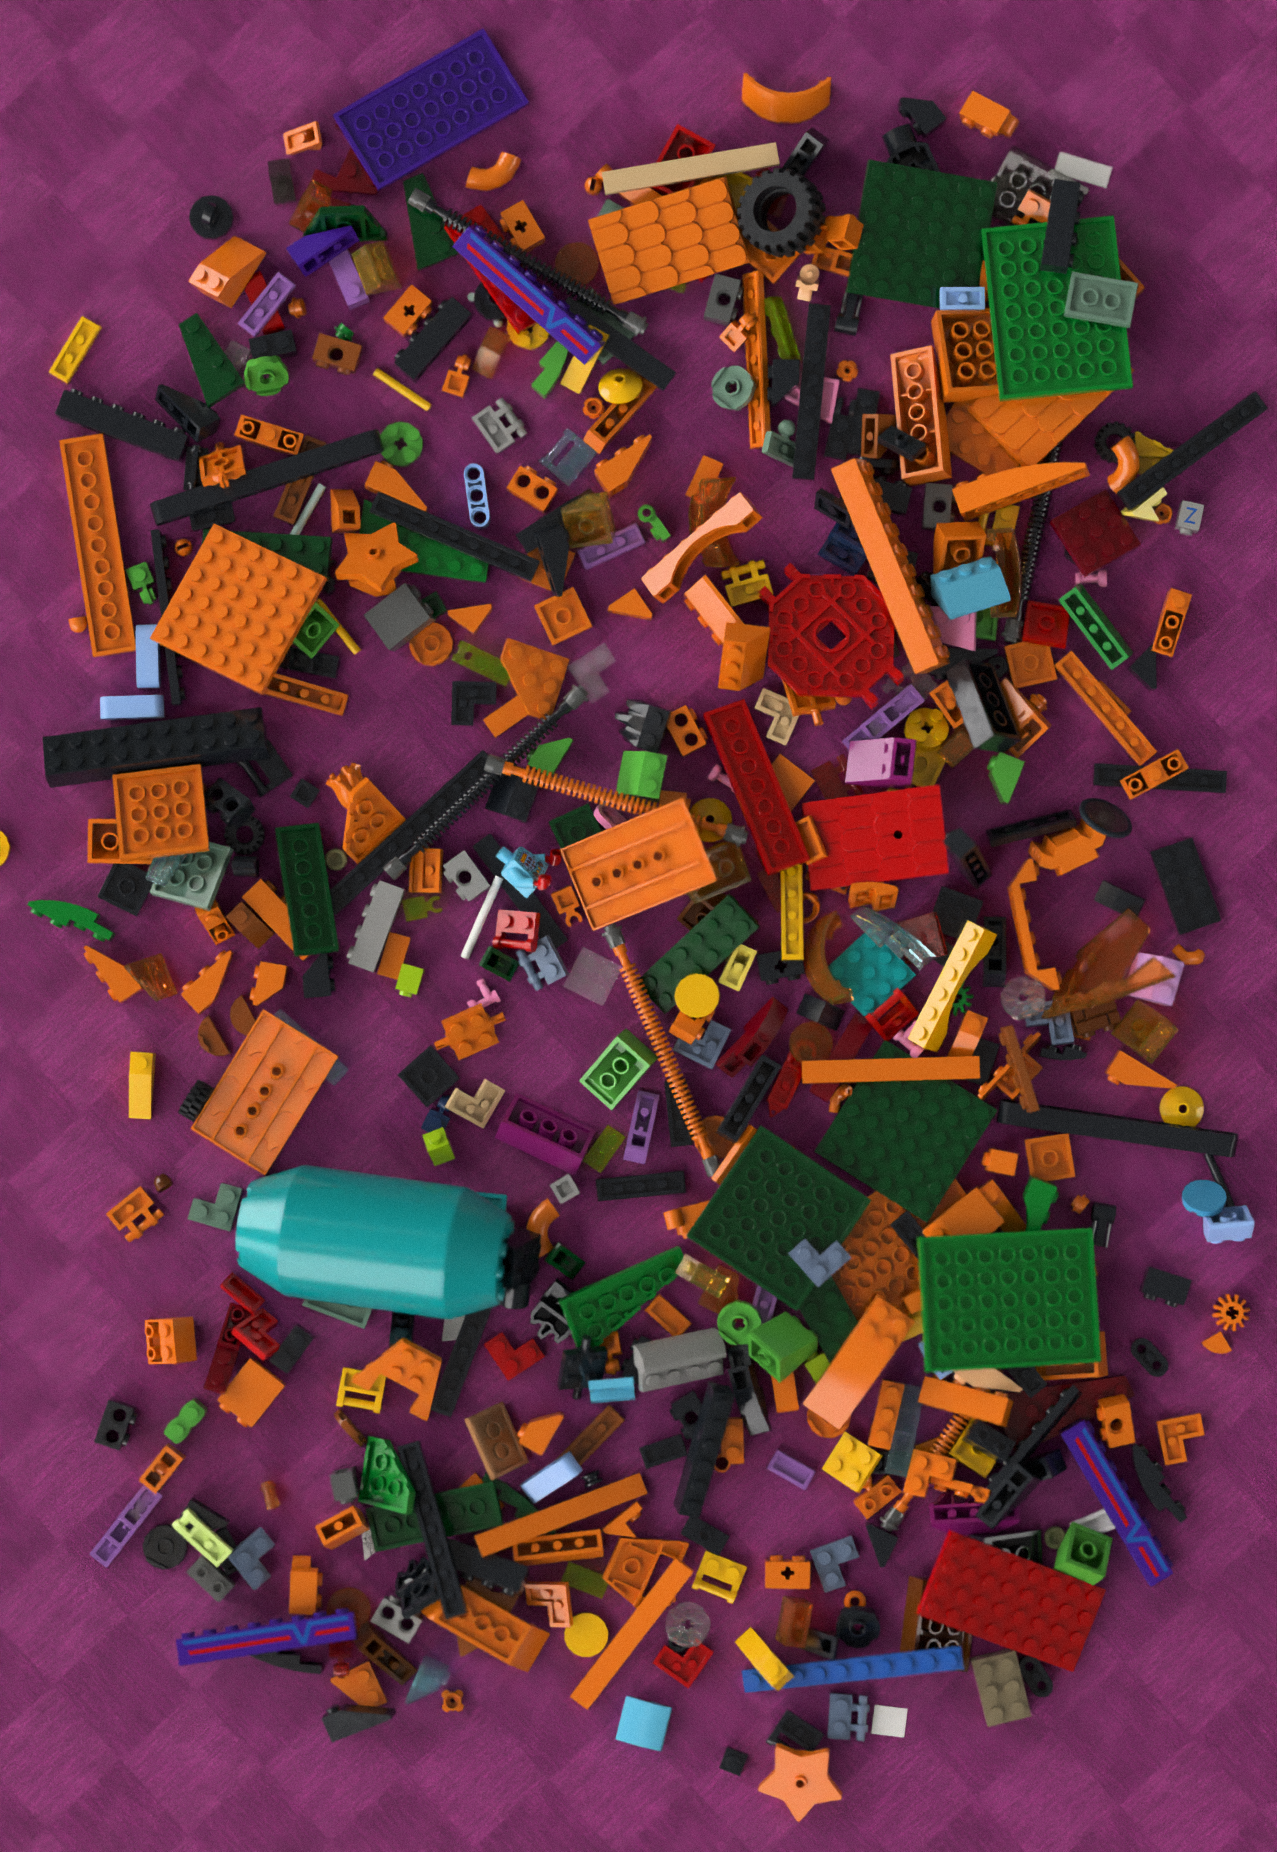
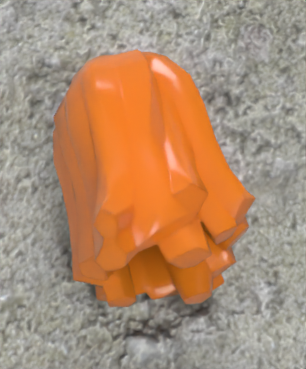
[326,762,364,809]

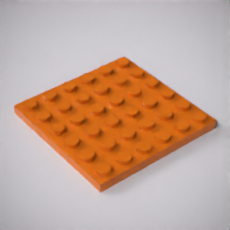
[150,524,327,695]

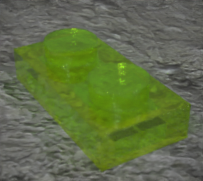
[583,1125,626,1173]

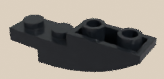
[727,1344,772,1436]
[1130,1443,1187,1523]

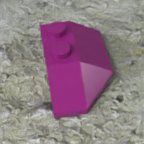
[929,1486,1020,1535]

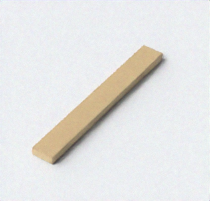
[602,142,780,195]

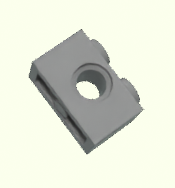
[442,850,491,902]

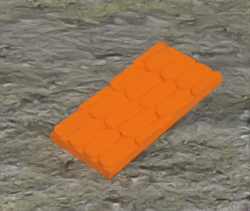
[588,176,751,305]
[968,367,1134,467]
[560,798,717,931]
[191,1009,338,1176]

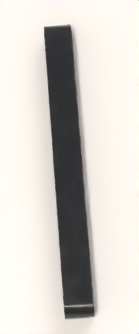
[149,429,385,526]
[997,1099,1239,1157]

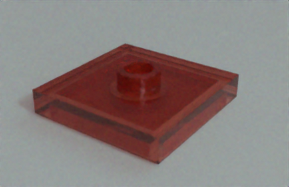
[895,912,948,965]

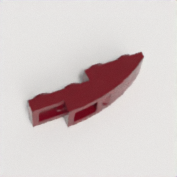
[715,996,788,1078]
[204,1302,250,1395]

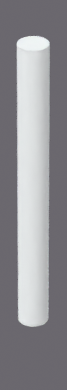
[461,875,503,959]

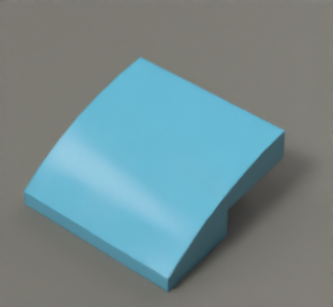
[589,1377,635,1404]
[616,1696,672,1751]

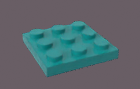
[823,927,916,1017]

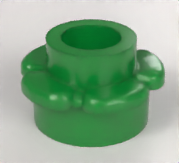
[334,323,355,341]

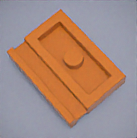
[409,848,443,893]

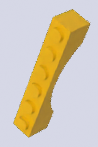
[908,921,997,1052]

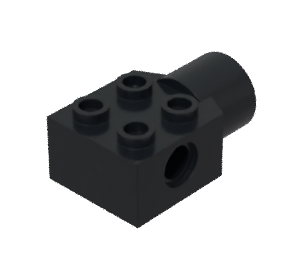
[882,124,940,172]
[499,1227,541,1309]

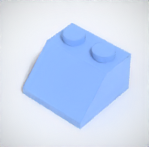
[1203,1205,1254,1244]

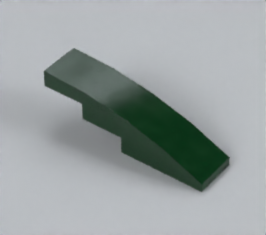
[482,1471,556,1535]

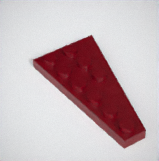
[1002,1375,1135,1453]

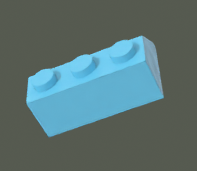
[930,556,1011,620]

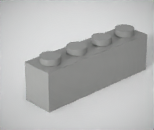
[347,880,405,973]

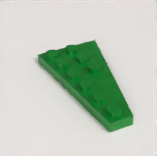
[359,499,489,583]
[558,1246,687,1348]

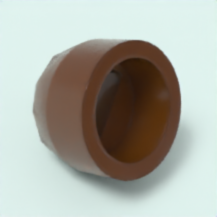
[154,1174,173,1193]

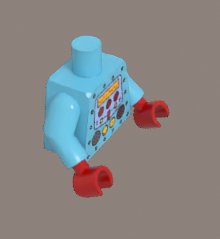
[496,847,562,898]

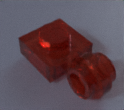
[329,1639,353,1678]

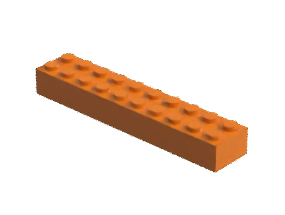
[831,458,950,674]

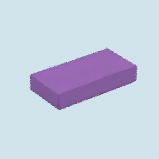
[767,1449,816,1490]

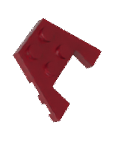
[308,123,379,196]

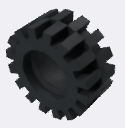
[1094,422,1135,463]
[224,816,265,855]
[178,1079,214,1122]

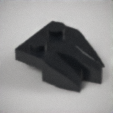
[615,699,672,754]
[530,1278,575,1344]
[395,1557,439,1619]

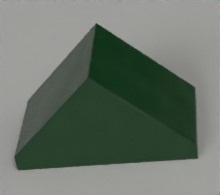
[479,946,519,982]
[545,1242,586,1280]

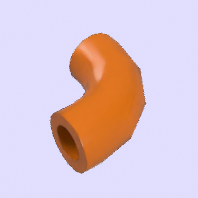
[466,152,521,191]
[1107,435,1140,494]
[526,1198,560,1258]

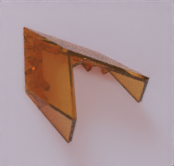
[1041,908,1176,1019]

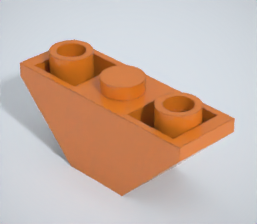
[234,414,304,455]
[1120,749,1189,800]

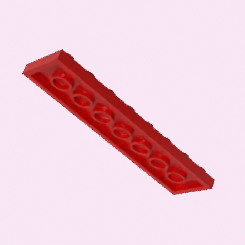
[703,699,810,876]

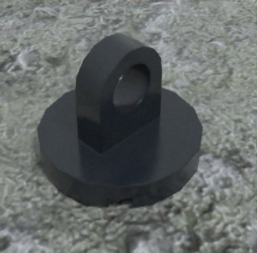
[189,195,234,240]

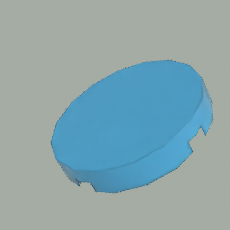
[1182,1180,1227,1217]

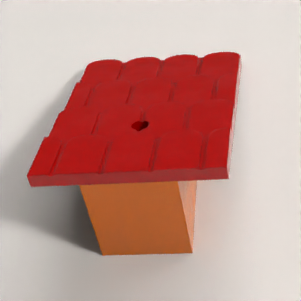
[801,785,949,891]

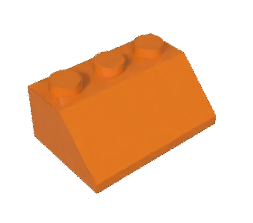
[684,575,744,646]
[718,622,770,691]
[87,819,155,864]

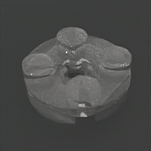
[1001,976,1046,1020]
[665,1602,710,1647]

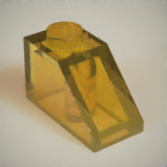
[675,1254,729,1298]

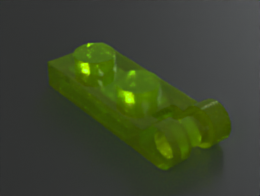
[451,640,510,687]

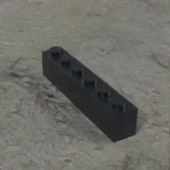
[55,388,190,463]
[673,1382,735,1518]

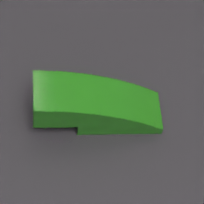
[531,341,569,399]

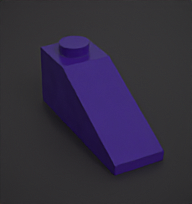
[286,225,360,277]

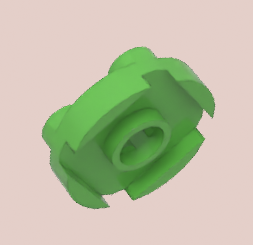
[244,355,289,396]
[380,422,423,467]
[717,1300,762,1345]

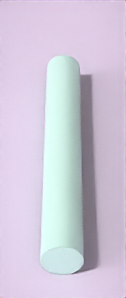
[290,483,326,535]

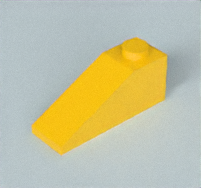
[129,1052,156,1119]
[735,1627,794,1691]

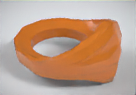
[803,893,820,924]

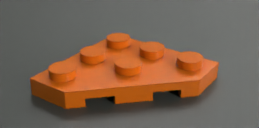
[500,638,570,720]
[342,777,406,864]

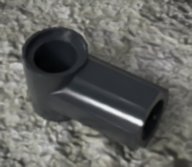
[834,290,863,336]
[1091,1201,1116,1248]

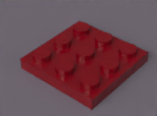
[1050,489,1141,578]

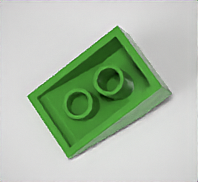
[579,1028,659,1111]

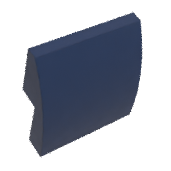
[817,522,867,576]

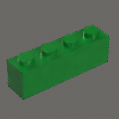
[1059,583,1134,670]

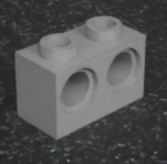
[371,1595,424,1643]

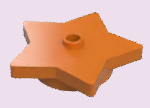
[335,522,418,593]
[758,1743,843,1822]

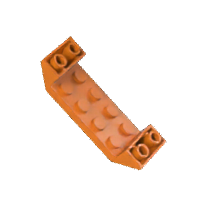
[1007,858,1062,991]
[420,1584,550,1672]

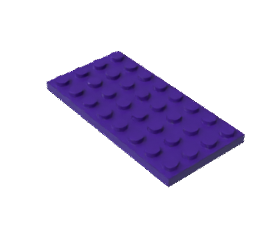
[333,28,529,191]

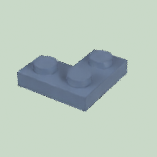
[1023,999,1074,1046]
[673,1020,731,1069]
[788,1239,851,1287]
[227,1527,275,1590]
[810,1535,859,1593]

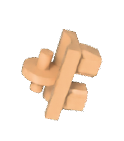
[796,264,819,302]

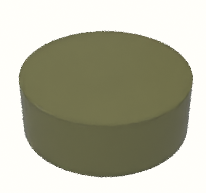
[325,849,347,871]
[1044,1526,1066,1549]

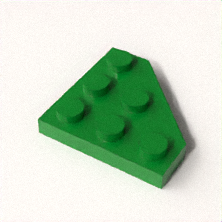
[358,1436,415,1514]

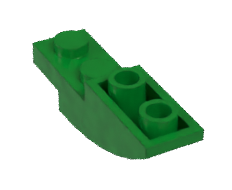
[27,900,116,942]

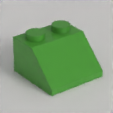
[987,752,1025,806]
[1054,1522,1112,1586]

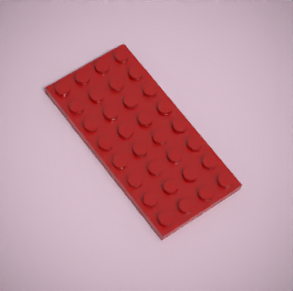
[916,1530,1106,1672]

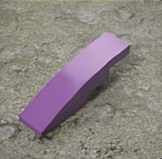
[841,684,925,750]
[89,1485,163,1568]

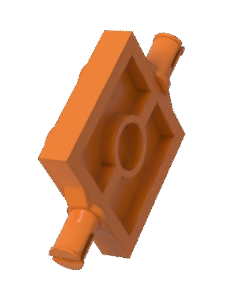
[198,442,246,488]
[782,680,836,726]
[434,1003,506,1060]

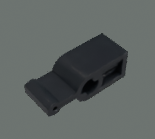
[231,856,259,878]

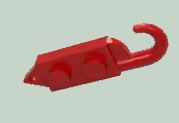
[766,1038,817,1118]

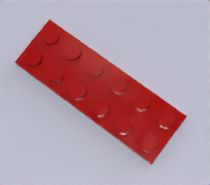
[444,204,537,335]

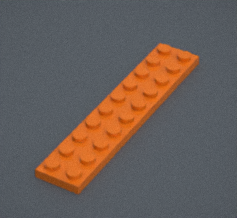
[59,433,136,658]

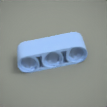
[464,463,490,529]
[136,624,161,688]
[100,695,164,720]
[520,1452,583,1504]

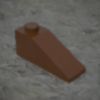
[353,1621,418,1686]

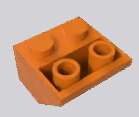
[145,1316,197,1364]

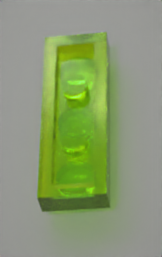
[764,296,801,360]

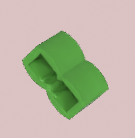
[164,1398,208,1444]

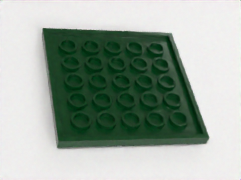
[846,160,998,309]
[814,1040,998,1223]
[686,1125,872,1311]

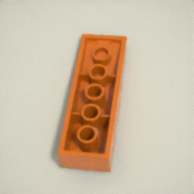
[890,345,952,486]
[952,462,1090,522]
[803,1294,915,1429]

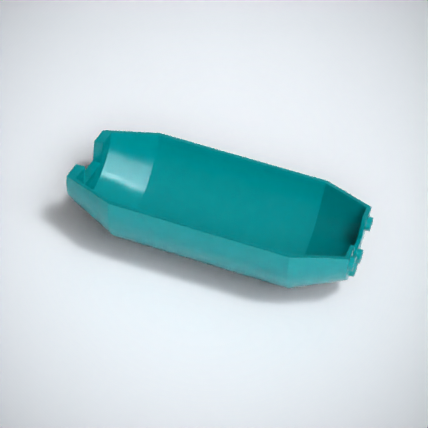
[236,1165,514,1320]

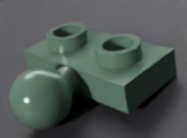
[761,420,796,467]

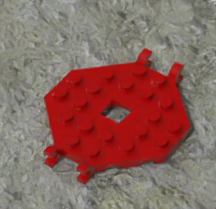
[758,563,904,710]

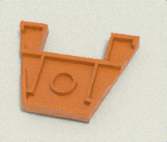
[351,1337,442,1422]
[602,1537,689,1622]

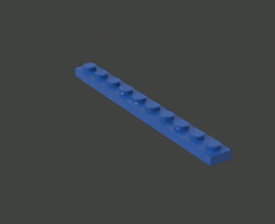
[742,1645,965,1693]

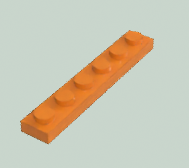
[1054,651,1157,767]

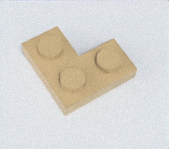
[754,688,799,746]
[445,1079,505,1129]

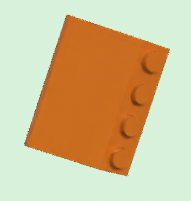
[931,307,998,403]

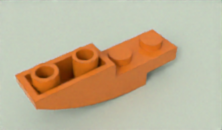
[811,247,852,277]

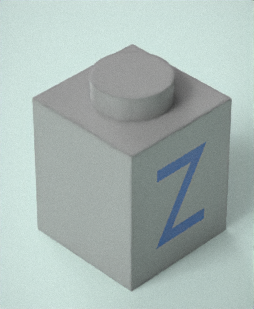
[1175,500,1204,536]

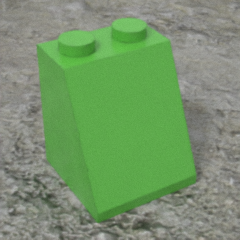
[292,602,339,659]
[616,751,667,803]
[748,1312,818,1383]

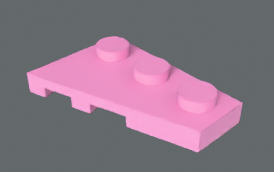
[771,373,840,424]

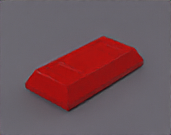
[220,1272,266,1314]

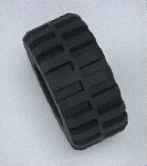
[737,168,826,257]

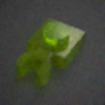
[402,896,443,922]

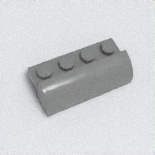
[633,1327,726,1392]

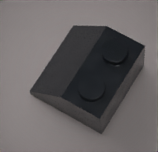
[485,774,540,823]

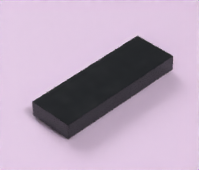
[664,1079,693,1147]

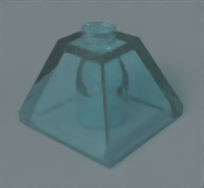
[405,1655,451,1705]

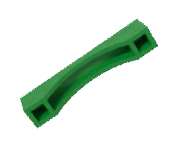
[1022,1175,1059,1232]

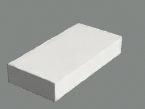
[1069,1508,1115,1534]

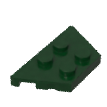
[303,205,387,242]

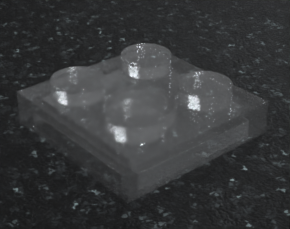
[563,947,622,1006]

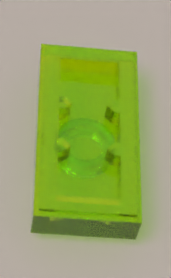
[561,1561,608,1599]

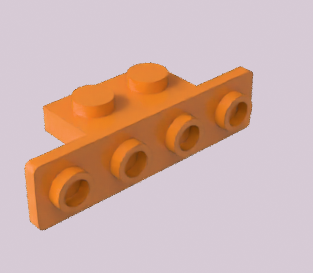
[978,1032,1043,1101]

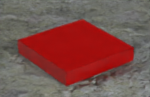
[1022,600,1070,649]

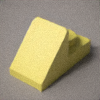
[1121,487,1167,521]
[718,944,757,991]

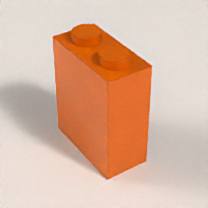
[217,1357,286,1428]

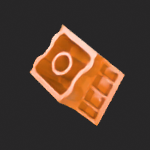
[1028,818,1106,877]

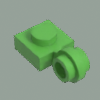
[638,504,671,543]
[125,561,157,605]

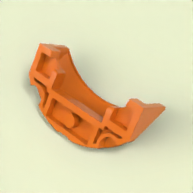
[742,73,831,124]

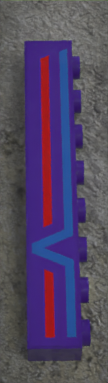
[452,224,606,365]
[1058,1418,1174,1587]
[176,1608,358,1666]

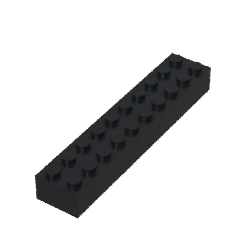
[42,707,269,788]

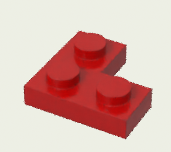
[231,1307,280,1361]
[484,1331,545,1381]
[652,1638,714,1689]

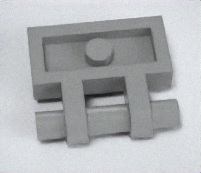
[472,397,528,455]

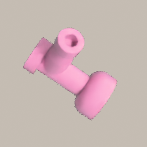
[1075,569,1107,587]
[707,764,734,793]
[467,978,501,1008]
[893,1020,925,1058]

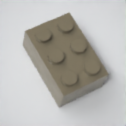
[970,1648,1031,1727]

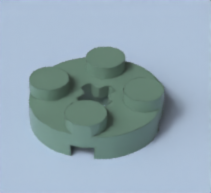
[711,366,757,411]

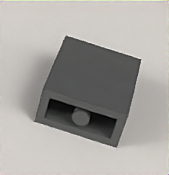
[364,583,436,652]

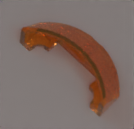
[688,477,740,567]
[987,528,1022,618]
[803,910,854,1005]

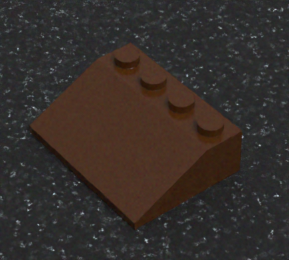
[899,1576,972,1672]

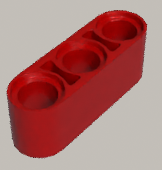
[244,270,286,335]

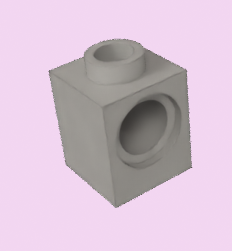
[550,1173,580,1204]

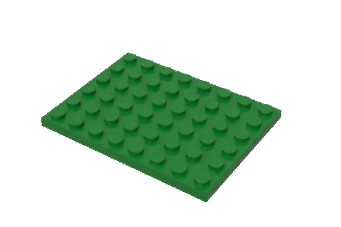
[981,215,1133,402]
[917,1228,1101,1372]

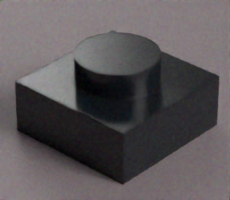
[290,778,320,809]
[719,1746,748,1776]

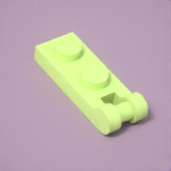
[172,1508,233,1567]

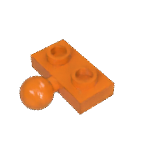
[853,1474,901,1519]

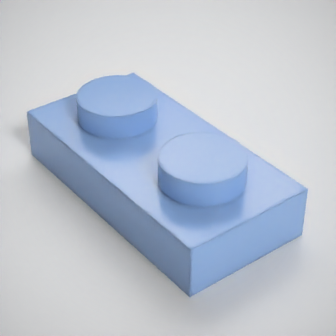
[940,287,985,310]

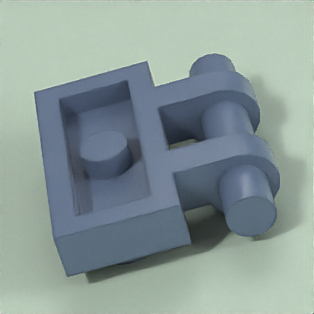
[516,935,569,991]
[827,1692,870,1741]

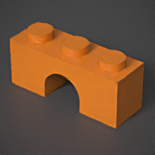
[804,214,864,254]
[867,1378,905,1450]

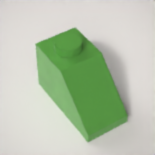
[526,738,573,777]

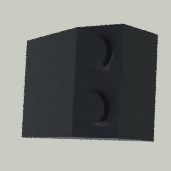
[970,1529,1043,1565]

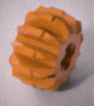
[1212,1293,1250,1331]

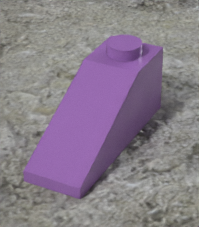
[329,249,370,310]
[623,1090,660,1164]

